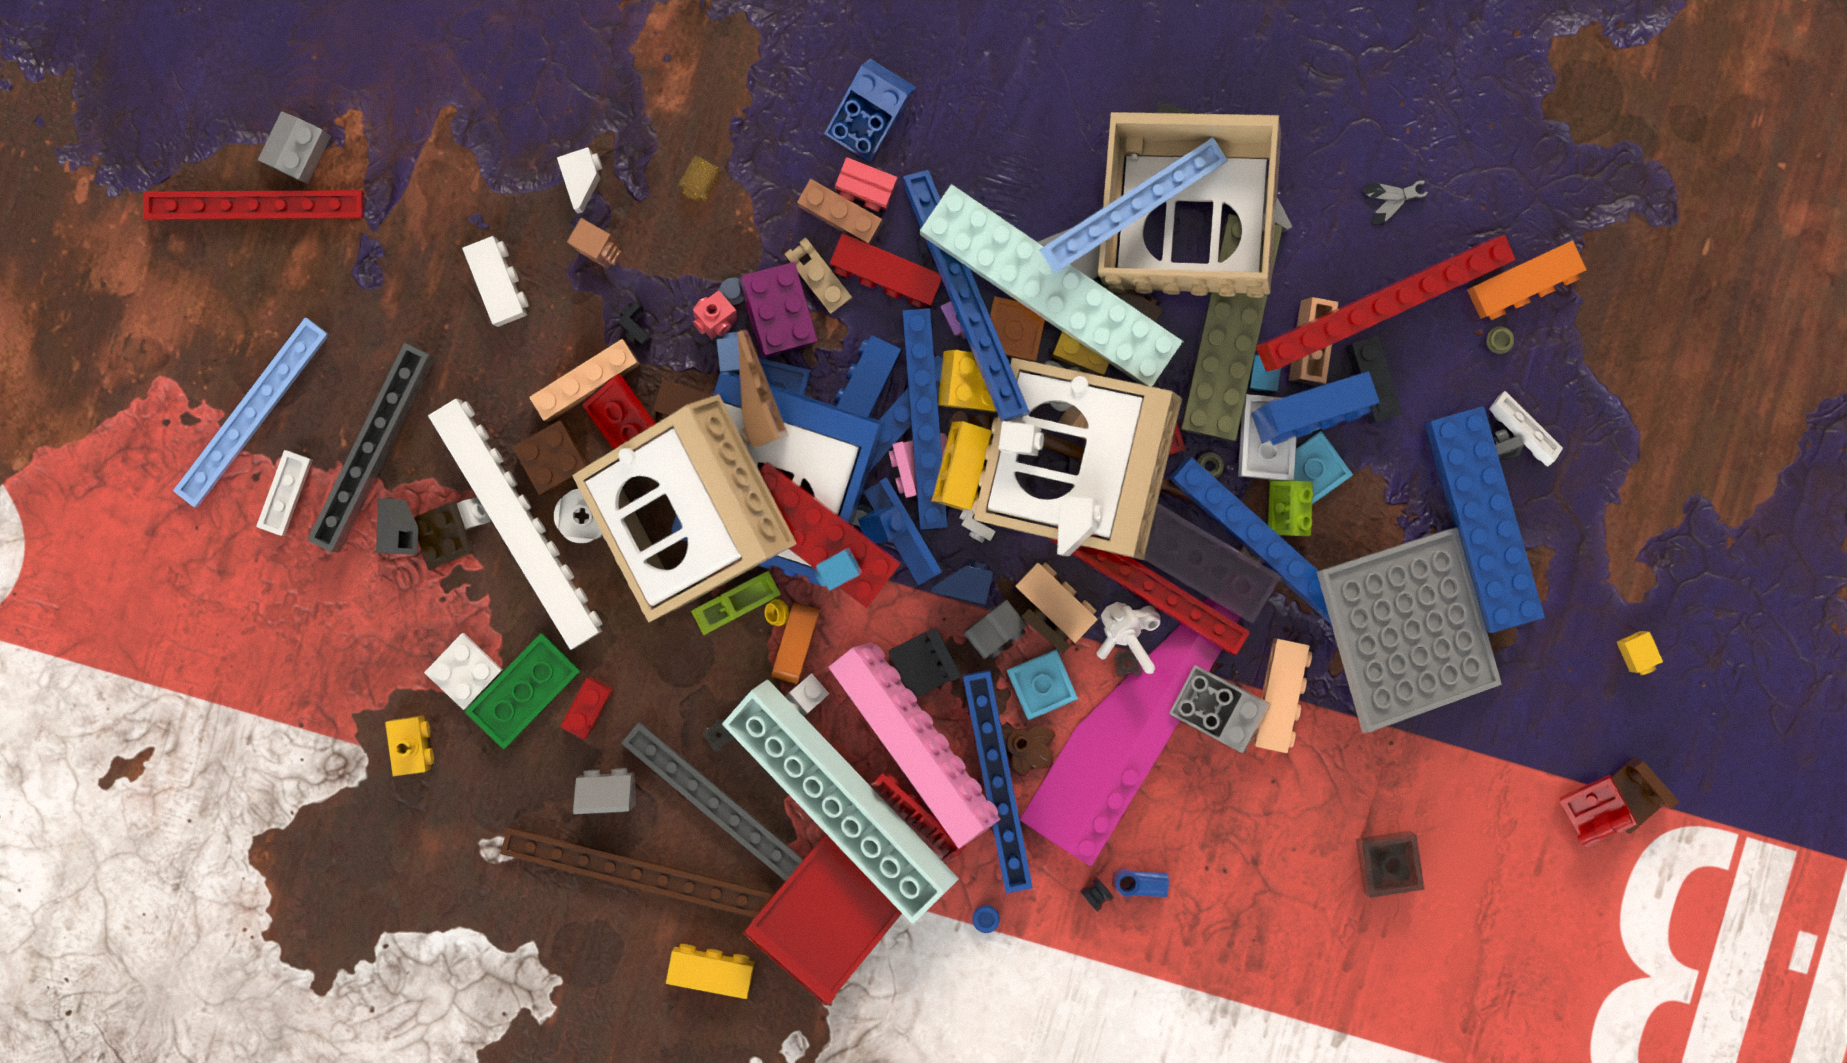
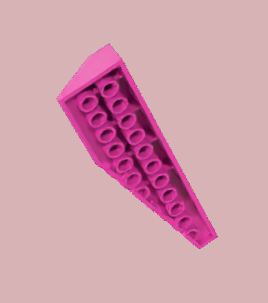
[1019,570,1259,866]

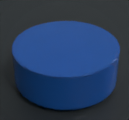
[972,904,1000,933]

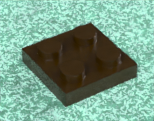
[414,501,474,570]
[1020,607,1070,654]

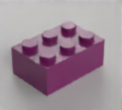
[739,262,817,359]

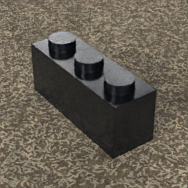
[1346,336,1402,424]

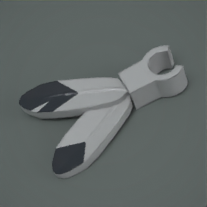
[1362,181,1428,225]

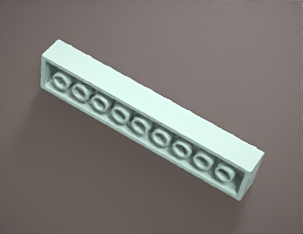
[920,184,1183,387]
[722,679,959,924]

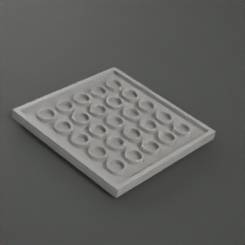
[1317,527,1502,733]

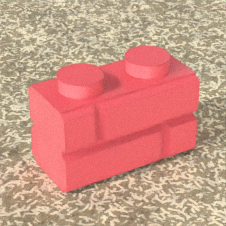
[835,157,898,213]

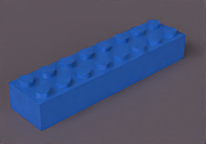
[1424,406,1545,633]

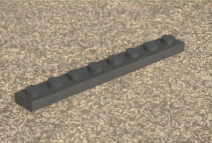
[621,722,804,881]

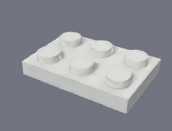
[1238,394,1296,481]

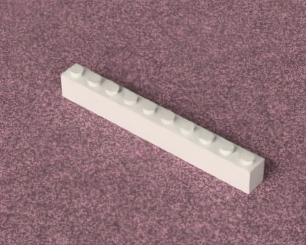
[428,399,602,650]

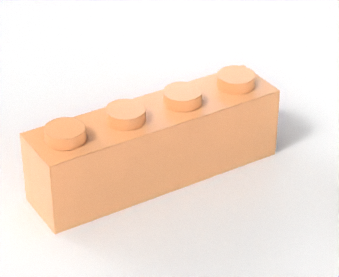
[529,339,641,422]
[1251,638,1312,753]

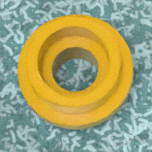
[765,599,789,626]

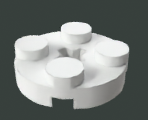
[554,489,602,543]

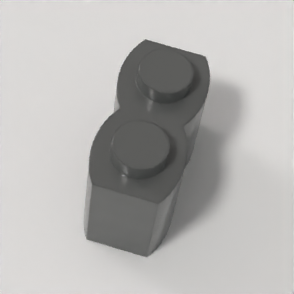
[964,599,1027,659]

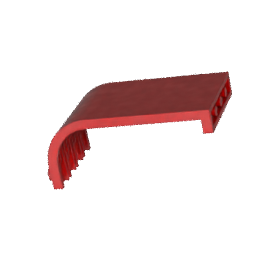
[742,773,967,1006]

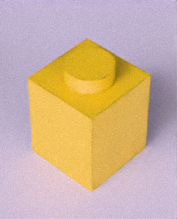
[1617,631,1663,675]

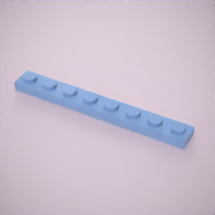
[1040,138,1228,273]
[173,317,329,508]

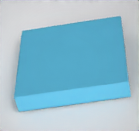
[1293,431,1353,504]
[1007,649,1078,721]

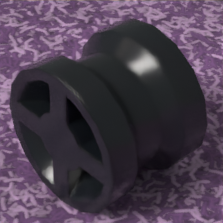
[1080,877,1114,912]

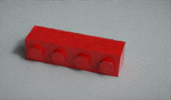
[830,233,943,309]

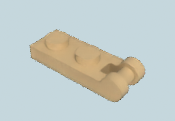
[784,237,852,314]

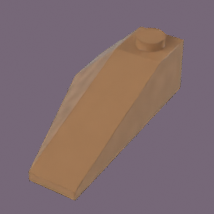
[738,330,788,448]

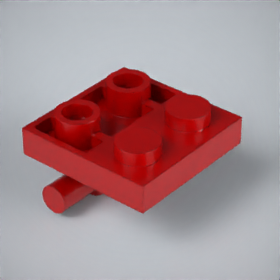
[1560,775,1637,847]

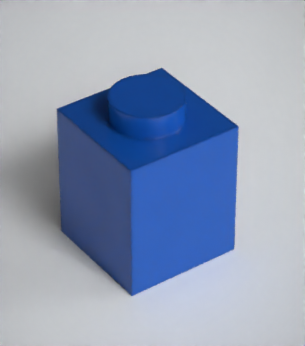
[858,505,907,543]

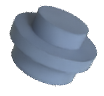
[719,278,744,305]

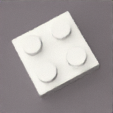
[424,633,503,710]

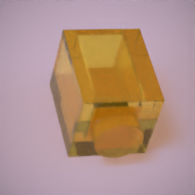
[679,155,721,201]

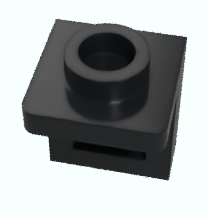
[618,302,652,346]

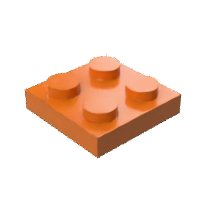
[990,296,1045,362]

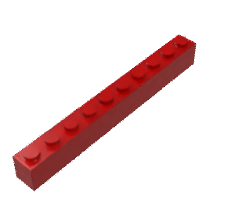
[1255,235,1515,371]

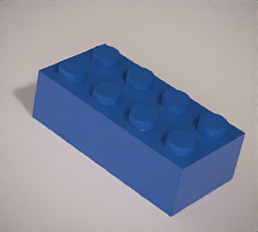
[1251,371,1380,446]

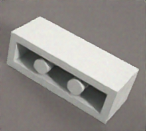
[462,236,529,327]

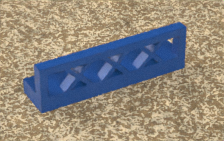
[864,477,942,586]

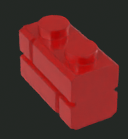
[560,677,614,739]

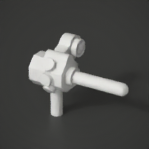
[1096,602,1161,674]

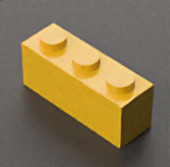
[931,421,992,510]
[666,944,755,999]

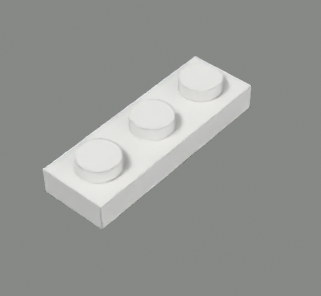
[1489,391,1563,467]
[256,450,313,536]

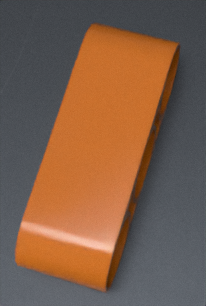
[771,602,820,685]

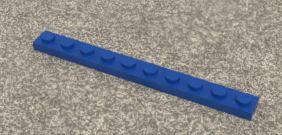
[901,170,1029,423]

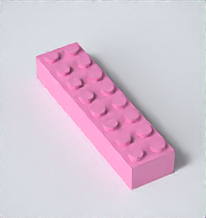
[829,642,1001,848]

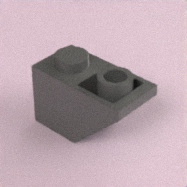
[376,498,418,555]

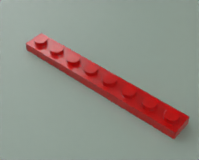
[144,190,364,220]
[1048,526,1250,657]

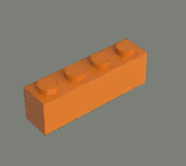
[1467,240,1586,320]

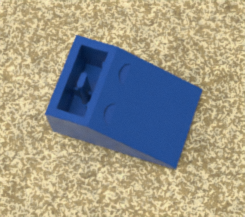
[824,58,916,163]

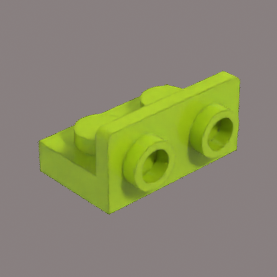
[1268,481,1313,536]

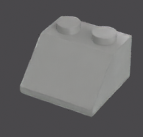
[258,111,331,184]
[573,768,636,814]

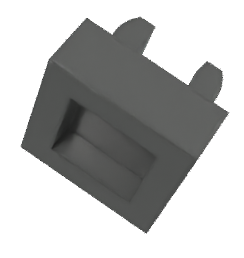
[1493,429,1524,462]

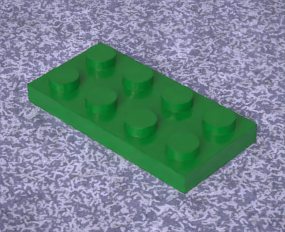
[465,633,581,750]

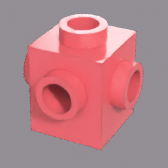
[693,290,737,340]

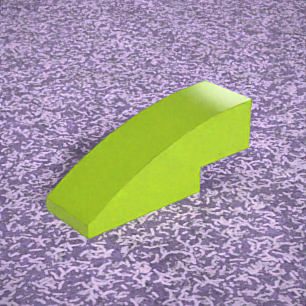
[691,571,781,635]

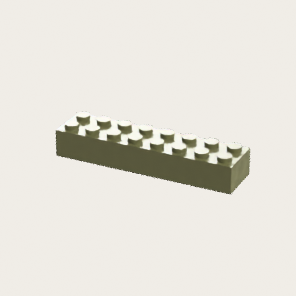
[1179,214,1283,442]

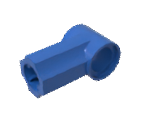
[1112,868,1169,897]

